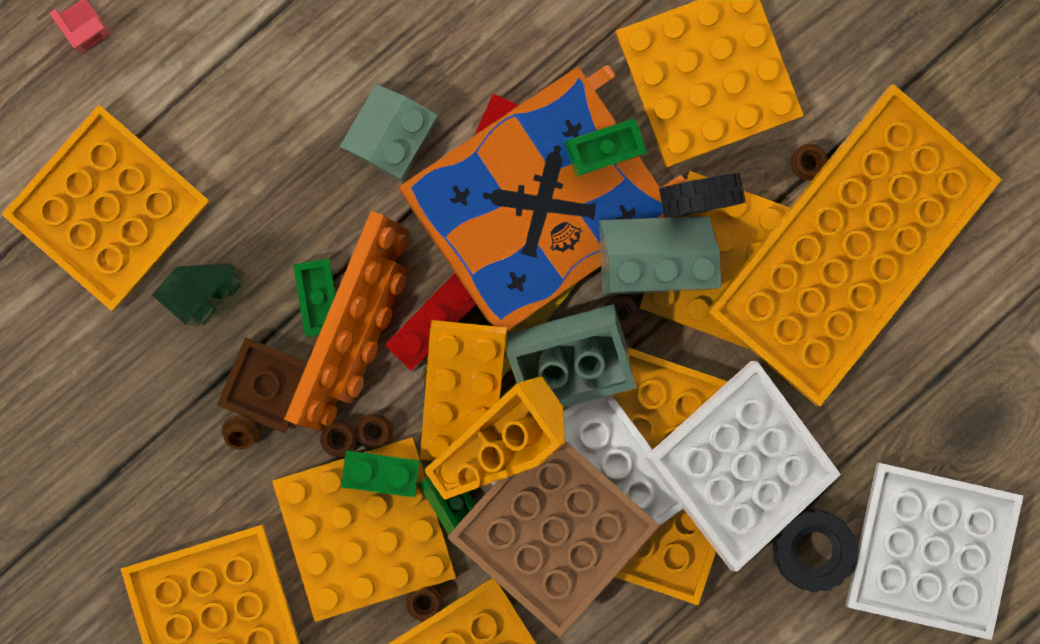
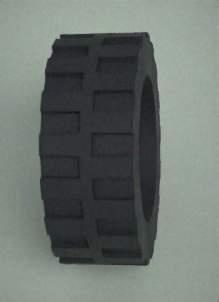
[659,173,746,218]
[772,509,857,592]

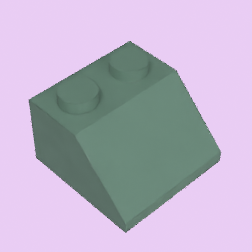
[339,84,439,183]

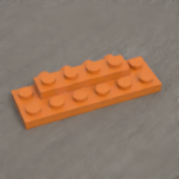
[284,211,409,432]

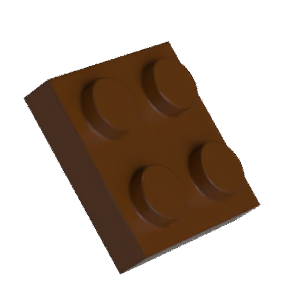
[217,337,308,433]

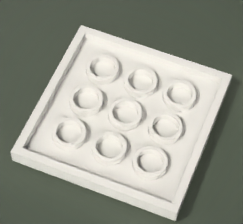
[644,361,841,572]
[492,395,683,525]
[845,463,1023,640]

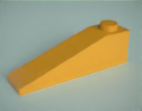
[424,376,565,500]

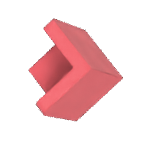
[49,0,111,54]

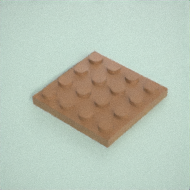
[447,441,660,638]

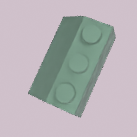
[599,216,721,295]
[506,304,636,408]

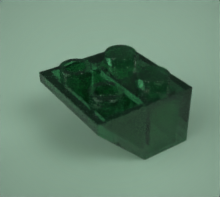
[152,263,245,327]

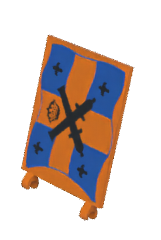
[398,65,687,332]

